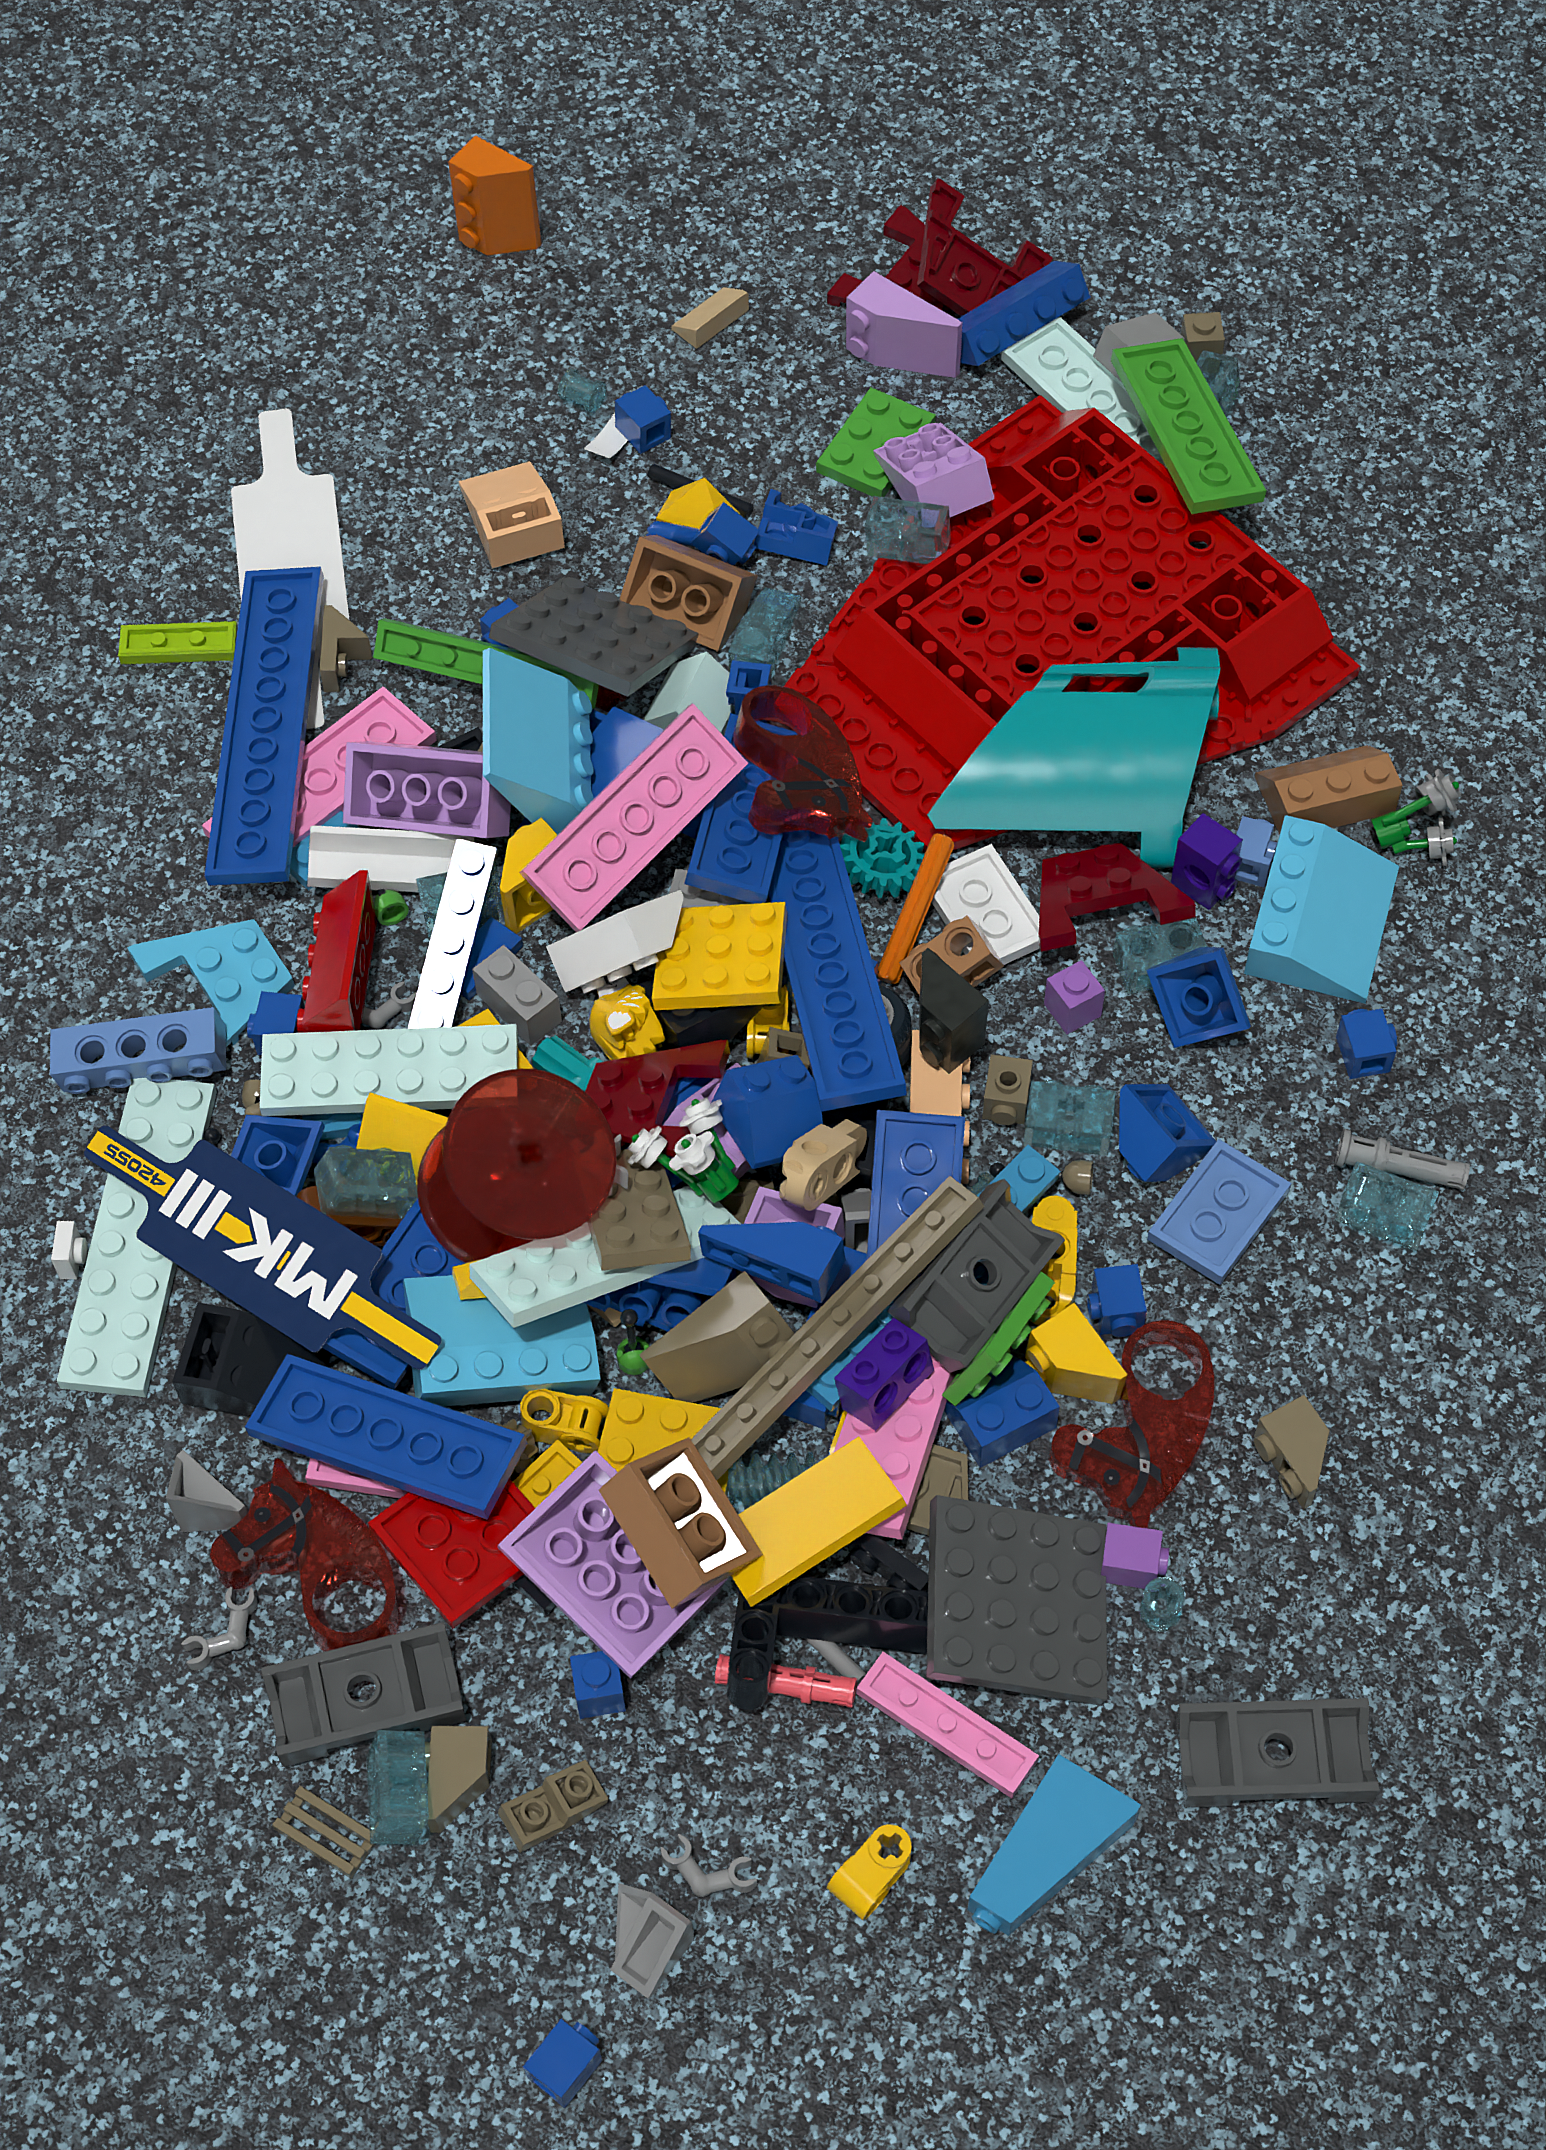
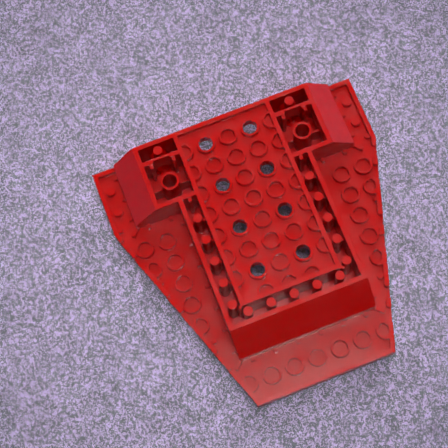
[773,395,1360,853]

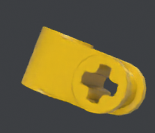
[746,985,790,1059]
[520,1389,609,1453]
[826,1824,912,1921]

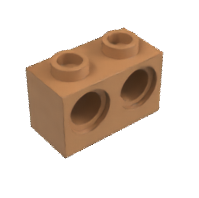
[899,915,1004,996]

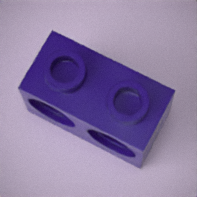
[834,1318,934,1431]

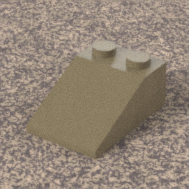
[639,1271,794,1403]

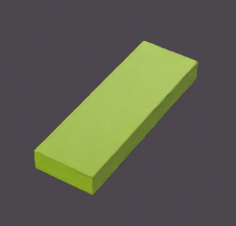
[118,621,238,664]

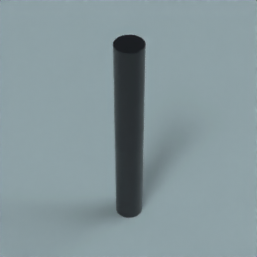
[648,464,754,518]

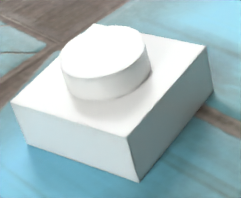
[51,1221,87,1279]

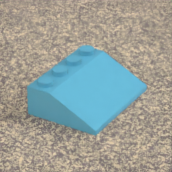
[483,648,594,835]
[1244,815,1399,1004]
[403,1275,600,1406]

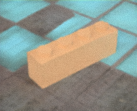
[910,1030,970,1184]

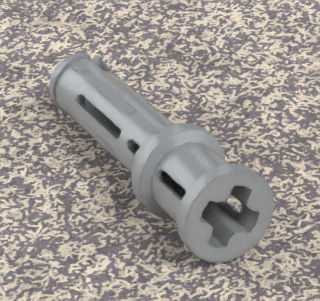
[1335,1129,1470,1191]

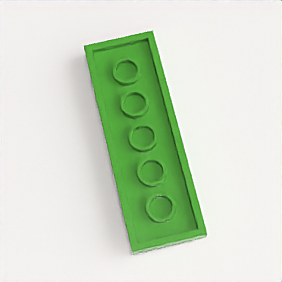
[1111,338,1266,514]

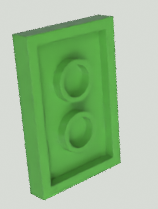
[816,387,936,500]
[942,1271,1055,1406]

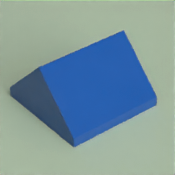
[1146,947,1251,1048]
[231,1114,325,1196]

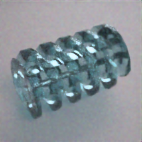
[728,1451,817,1510]

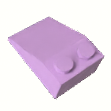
[846,271,962,378]

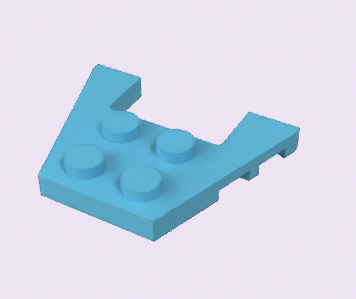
[127,919,295,1047]

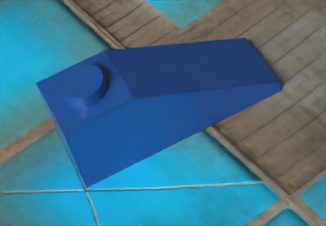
[698,1222,845,1303]

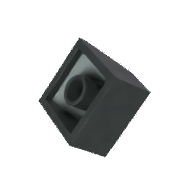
[919,948,989,1074]

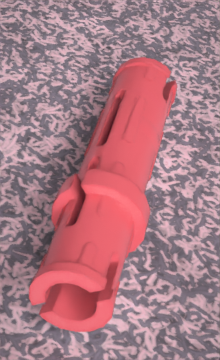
[715,1654,857,1708]

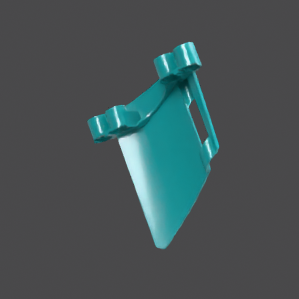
[927,647,1221,868]

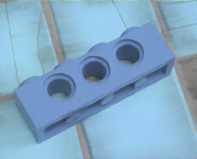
[50,1007,226,1094]

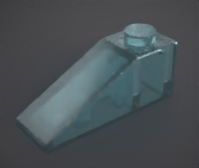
[728,587,801,674]

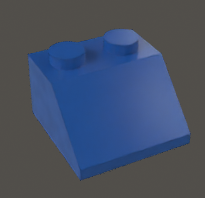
[711,1055,823,1169]
[944,1354,1060,1468]

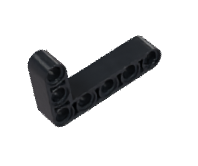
[726,1576,928,1710]

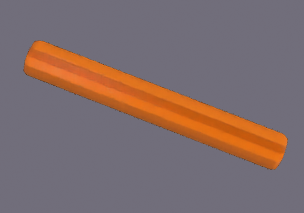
[878,833,954,985]

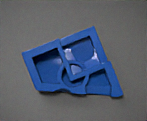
[754,489,838,566]

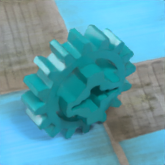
[840,818,924,898]

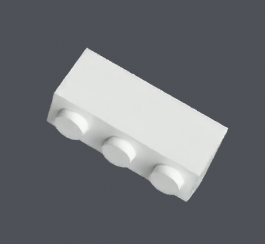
[546,890,684,994]

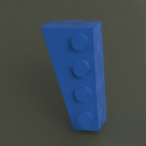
[566,1224,737,1331]

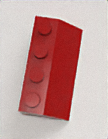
[297,870,377,1033]

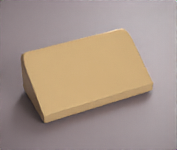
[671,287,749,349]

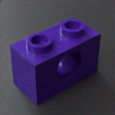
[1171,813,1243,910]

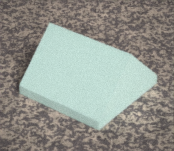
[643,652,735,734]

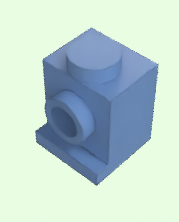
[1235,816,1278,888]

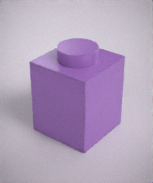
[1044,960,1105,1034]
[1101,1523,1169,1590]

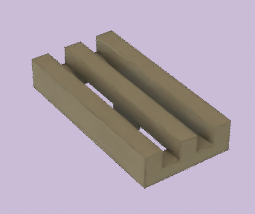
[272,1786,379,1879]

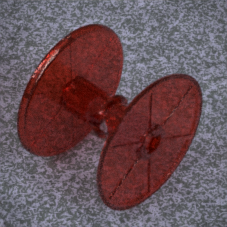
[417,1069,616,1263]

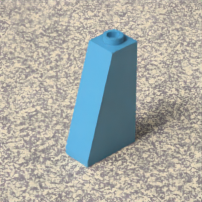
[967,1754,1141,1936]

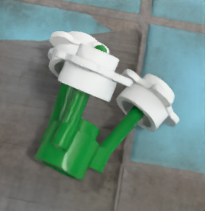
[628,1098,739,1203]

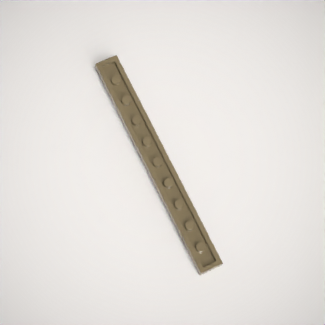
[691,1176,984,1480]

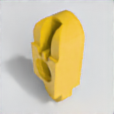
[1029,1195,1077,1325]

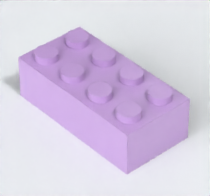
[343,741,511,838]

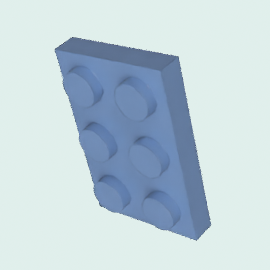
[1147,1139,1292,1285]

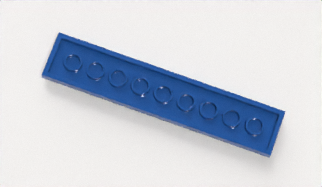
[204,566,324,886]
[768,797,907,1112]

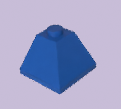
[1119,1084,1217,1182]

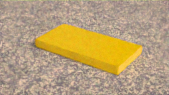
[731,1436,907,1607]

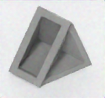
[166,1450,252,1532]
[610,1883,694,1999]

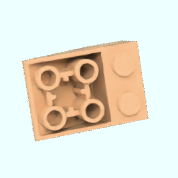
[459,461,565,569]

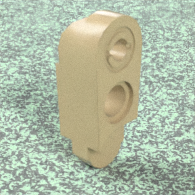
[779,1119,867,1211]

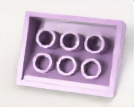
[497,1450,727,1679]

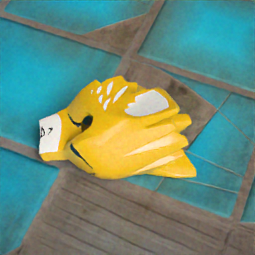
[589,977,665,1060]

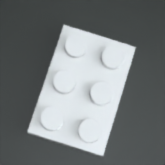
[931,844,1039,965]

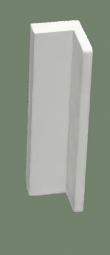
[307,826,474,893]

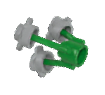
[1371,769,1461,866]

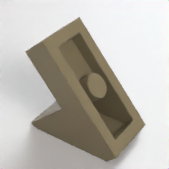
[320,605,372,692]

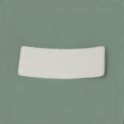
[584,412,628,458]

